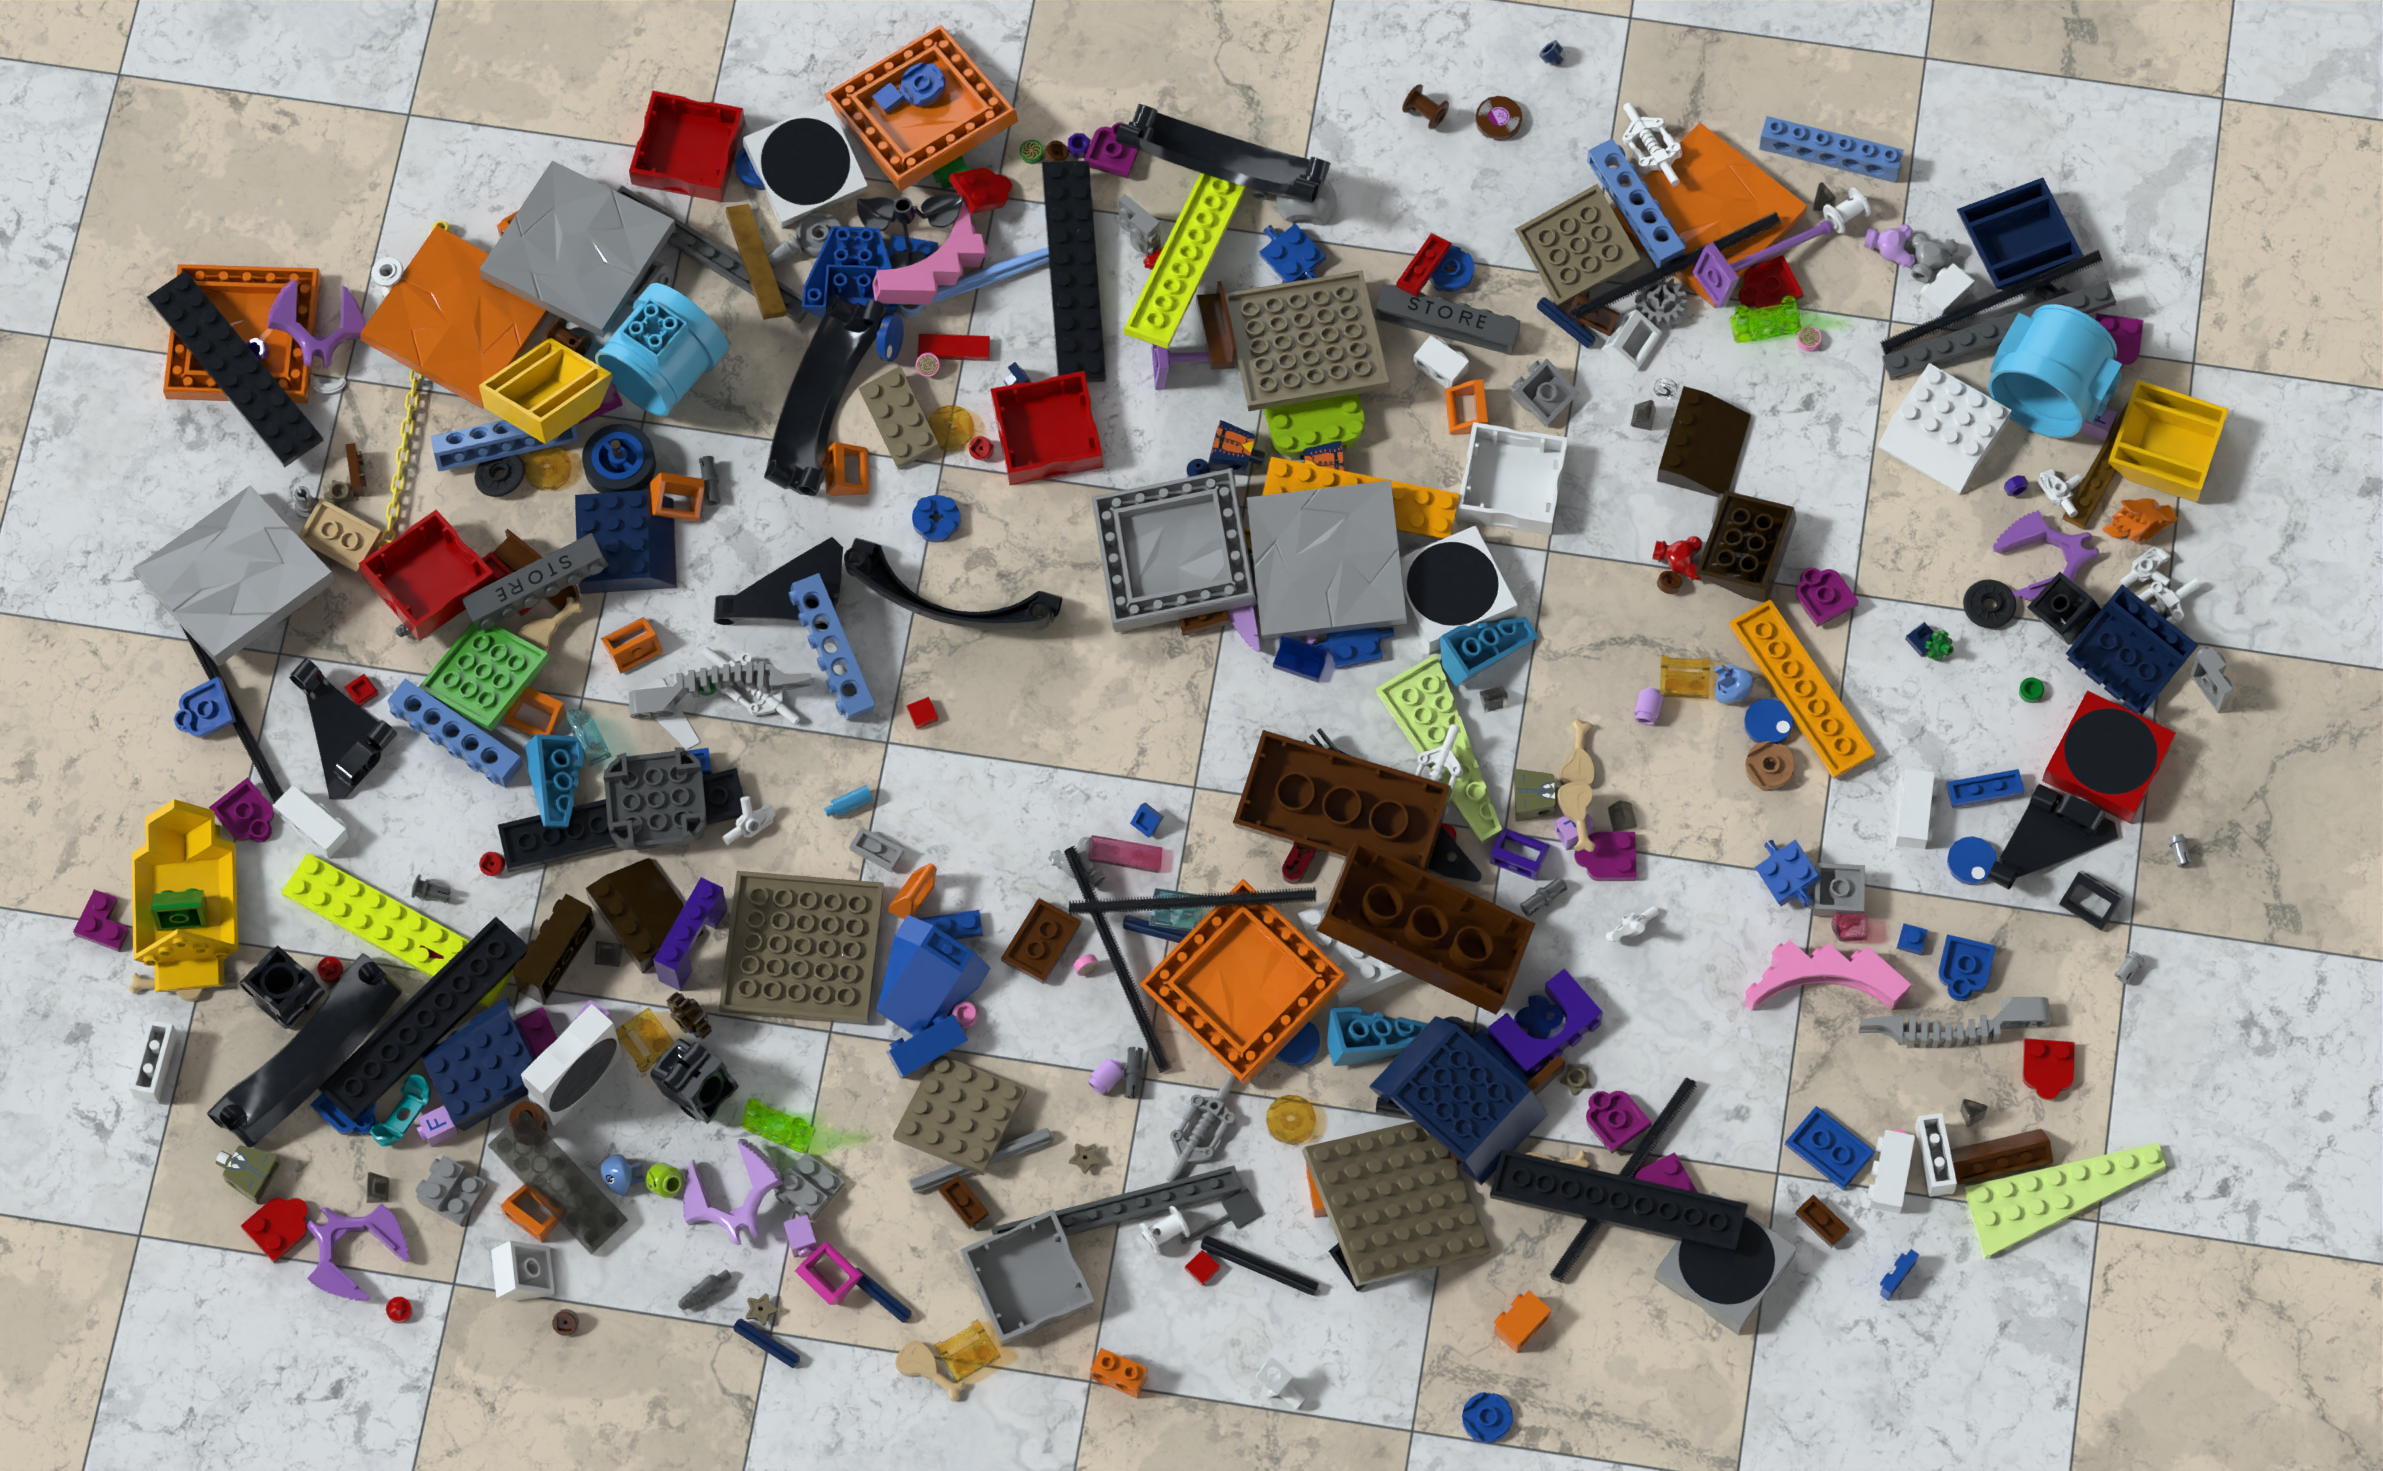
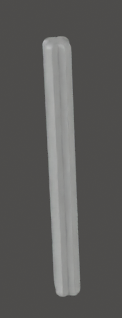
[910,1128,1052,1194]

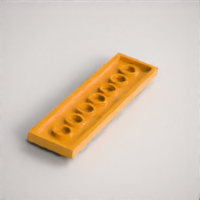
[1262,457,1459,540]
[1729,599,1876,779]

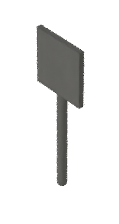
[1181,1188,1263,1244]

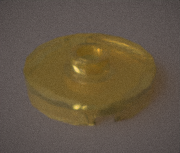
[928,405,974,451]
[524,446,571,491]
[1266,1095,1316,1145]

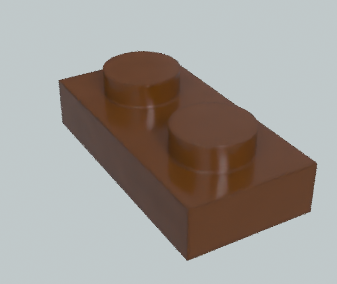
[1568,294,1621,336]
[345,443,367,497]
[1179,610,1230,636]
[938,1175,989,1230]
[1795,1194,1850,1248]

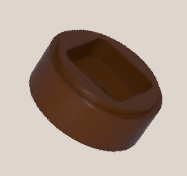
[1044,140,1069,162]
[1657,571,1682,594]
[552,1309,579,1336]

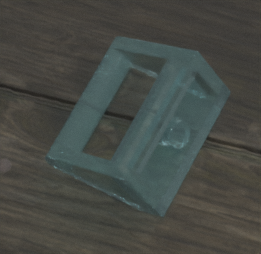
[565,709,612,767]

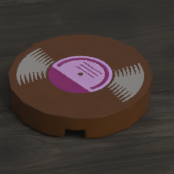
[1475,96,1522,141]

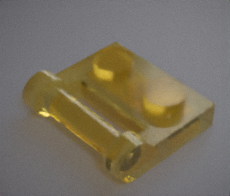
[1660,655,1710,699]
[615,1007,674,1073]
[934,1319,1001,1383]

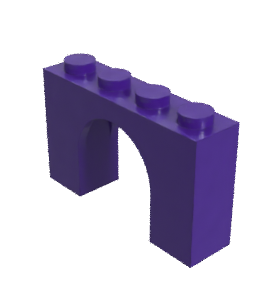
[653,877,728,991]
[1487,968,1603,1078]

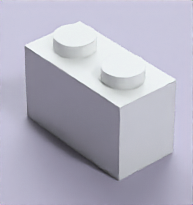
[1919,263,1974,318]
[1413,335,1469,389]

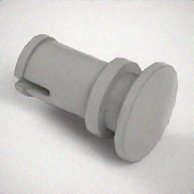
[767,234,803,267]
[294,486,318,518]

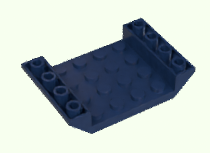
[1369,1016,1548,1186]

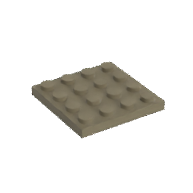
[1515,184,1642,308]
[893,1055,1027,1176]

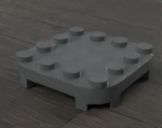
[603,747,707,850]

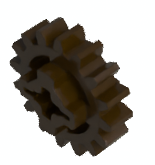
[666,992,712,1040]

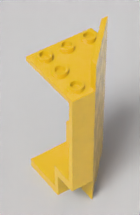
[131,799,239,992]

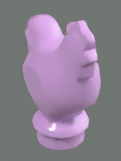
[1864,224,1915,268]

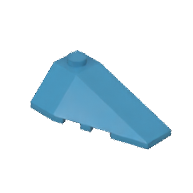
[1439,617,1539,687]
[525,734,584,828]
[1327,1007,1428,1066]

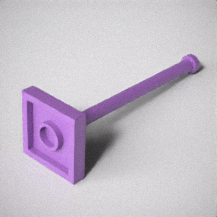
[1692,220,1832,308]
[1151,344,1237,390]

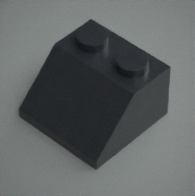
[2027,572,2101,645]

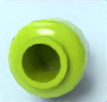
[645,1163,683,1198]

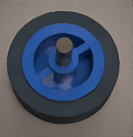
[582,424,656,493]

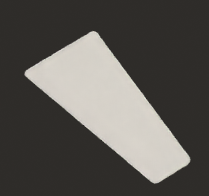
[638,678,699,749]

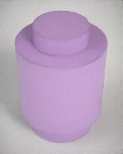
[1634,687,1663,725]
[1088,1058,1124,1095]

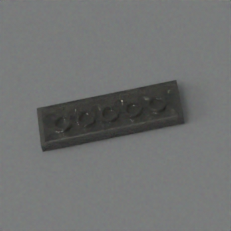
[487,1110,628,1255]

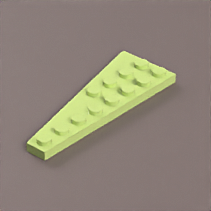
[1375,654,1502,845]
[1964,1143,2166,1259]

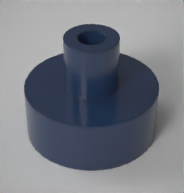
[1539,40,1563,65]
[1186,459,1210,477]

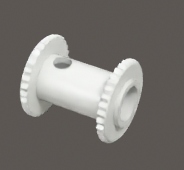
[1823,188,1871,233]
[371,257,404,297]
[1140,1206,1190,1255]

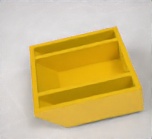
[479,337,613,444]
[2108,380,2229,503]

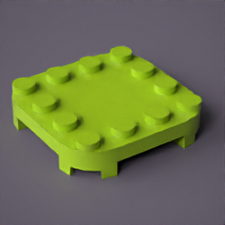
[1263,393,1365,460]

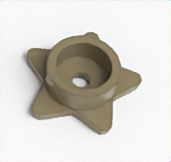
[324,480,354,507]
[1559,1064,1592,1095]
[1069,1144,1101,1174]
[746,1293,778,1325]

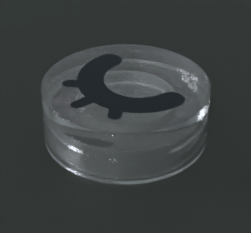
[1653,378,1678,399]

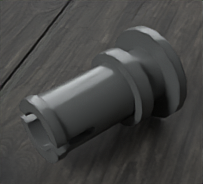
[411,874,451,903]

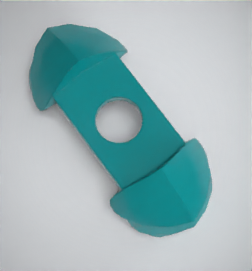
[370,1074,431,1147]

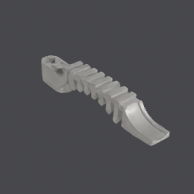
[629,661,814,719]
[1859,997,2051,1048]

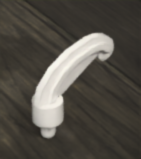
[310,374,346,394]

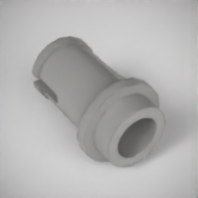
[2168,834,2193,867]
[2114,951,2144,984]

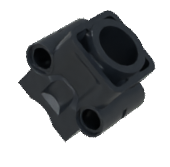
[239,945,326,1029]
[650,1039,739,1124]

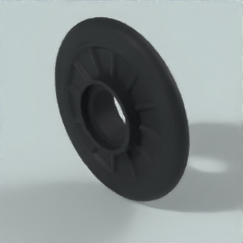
[474,455,525,497]
[1963,579,2016,628]

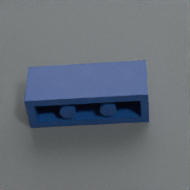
[886,1013,968,1078]

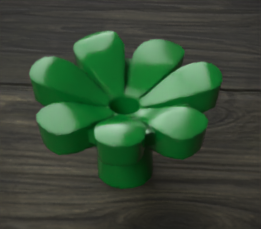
[1925,630,1954,661]

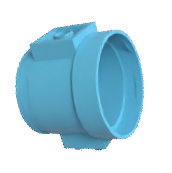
[595,283,729,417]
[1988,304,2122,438]

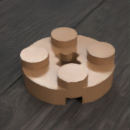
[1745,741,1794,791]

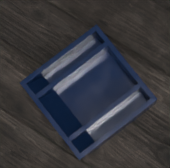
[1957,177,2083,291]
[575,490,677,594]
[423,998,537,1131]

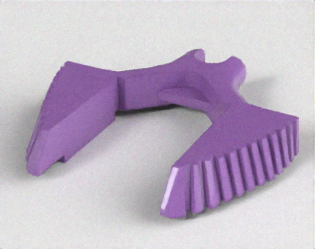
[267,280,366,369]
[1993,510,2099,601]
[307,1203,409,1301]

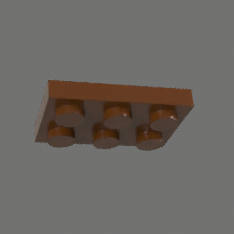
[1001,898,1081,984]

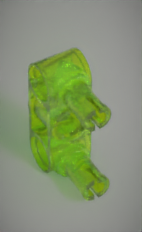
[1729,296,1802,343]
[740,1098,816,1153]

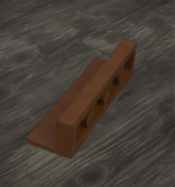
[1196,281,1237,370]
[493,528,580,611]
[1950,1129,2053,1185]

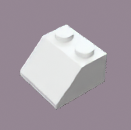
[491,1241,555,1301]

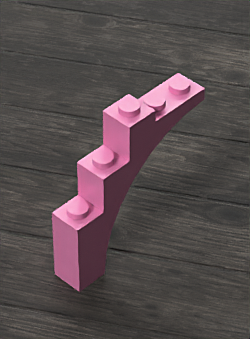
[873,202,987,305]
[1745,939,1911,1011]

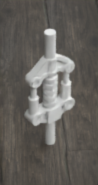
[1622,103,1682,187]
[2138,578,2201,624]
[702,647,801,725]
[1415,724,1463,815]

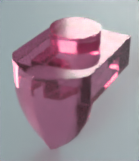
[1831,913,1868,942]

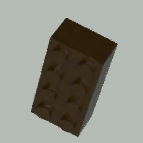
[513,894,596,1005]

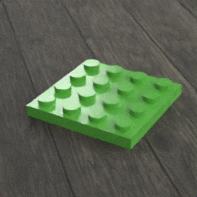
[419,622,551,731]

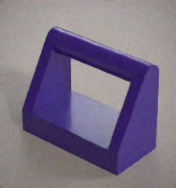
[1490,828,1550,881]

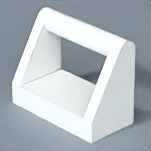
[1601,309,1662,370]

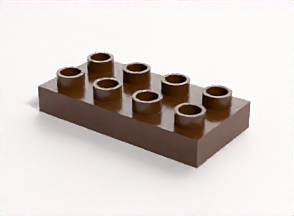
[1233,730,1452,872]
[1316,839,1536,1015]

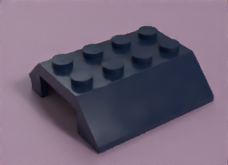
[2065,584,2198,715]

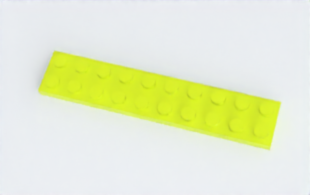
[1123,173,1246,349]
[281,853,513,1009]

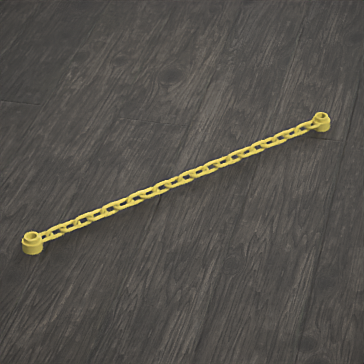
[377,220,452,550]

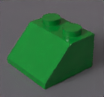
[151,888,207,931]

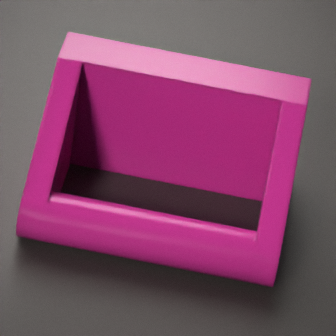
[795,1241,863,1305]

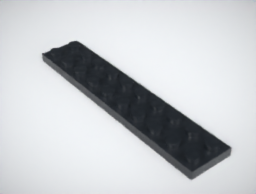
[1041,161,1106,382]
[147,270,324,468]
[498,768,744,872]
[318,917,528,1123]
[1490,1149,1748,1253]

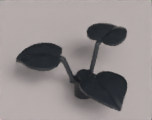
[857,194,963,269]

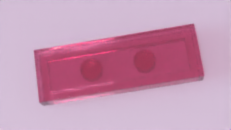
[1088,835,1162,873]

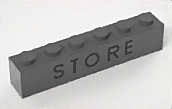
[1375,284,1520,356]
[462,533,609,631]

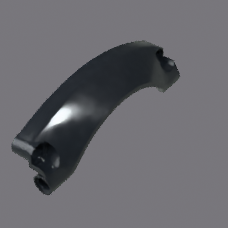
[1116,104,1331,203]
[764,295,887,496]
[844,537,1062,630]
[207,953,403,1148]

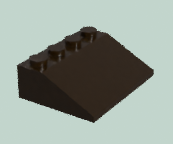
[1657,386,1751,499]
[1695,490,1797,602]
[585,857,704,974]

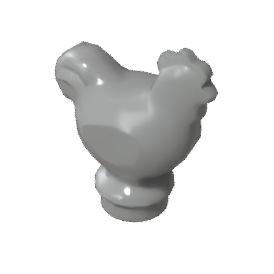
[1911,233,1958,283]
[1048,837,1106,889]

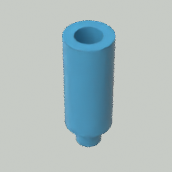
[824,785,873,817]

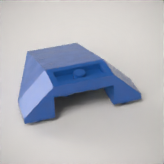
[802,226,898,319]
[876,915,991,1034]

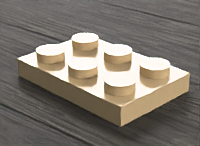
[298,498,383,574]

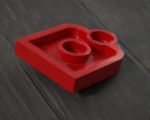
[949,168,1012,214]
[1738,255,1803,313]
[2022,1038,2075,1100]
[240,1198,308,1263]

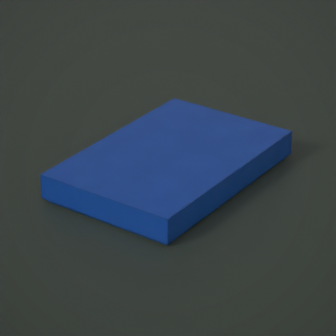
[1784,1106,1875,1191]

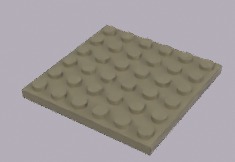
[1224,270,1390,411]
[719,871,884,1024]
[1302,1121,1492,1286]

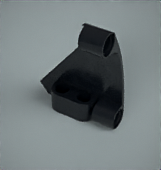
[713,537,843,630]
[289,658,397,799]
[1987,783,2118,890]

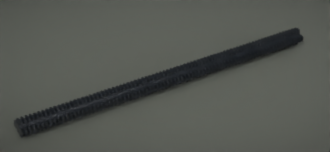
[1570,212,1781,323]
[1880,249,2103,354]
[180,625,284,804]
[1064,846,1172,1073]
[1069,887,1317,915]
[1550,1077,1697,1283]

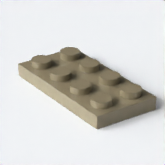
[858,366,941,469]

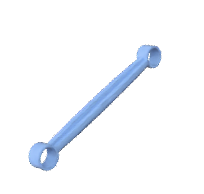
[899,247,1049,318]

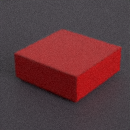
[344,674,379,707]
[906,697,938,729]
[1185,1250,1220,1286]

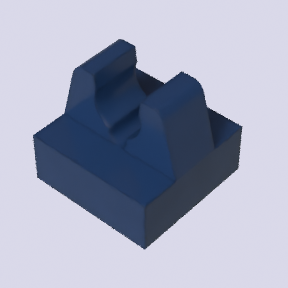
[1003,362,1033,386]
[1905,622,1934,657]

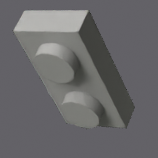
[849,827,904,872]

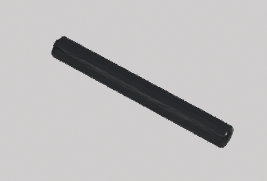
[1201,1235,1319,1296]

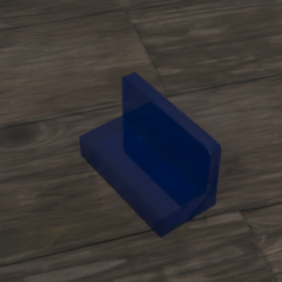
[1273,636,1327,683]

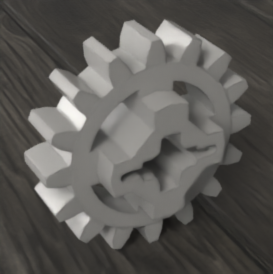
[1635,278,1687,327]

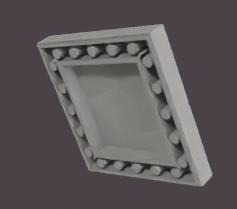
[479,161,675,338]
[1091,468,1257,633]
[1247,480,1407,641]
[133,486,336,666]

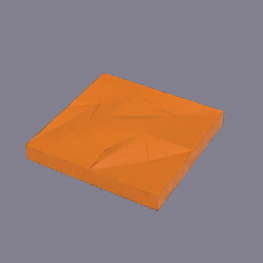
[824,25,1018,192]
[1613,123,1807,307]
[360,225,550,409]
[163,264,321,404]
[1139,879,1350,1086]

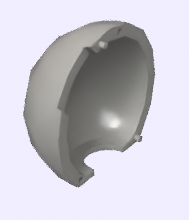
[1276,179,1337,226]

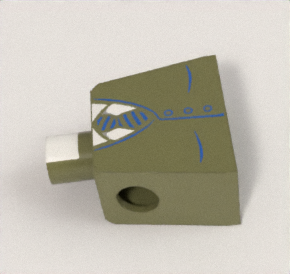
[1514,769,1560,822]
[216,1145,281,1204]

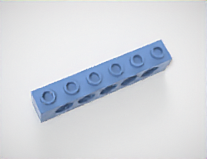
[1759,116,1904,183]
[1587,138,1686,268]
[431,420,579,472]
[789,573,875,721]
[387,678,523,787]

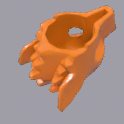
[2102,498,2178,544]

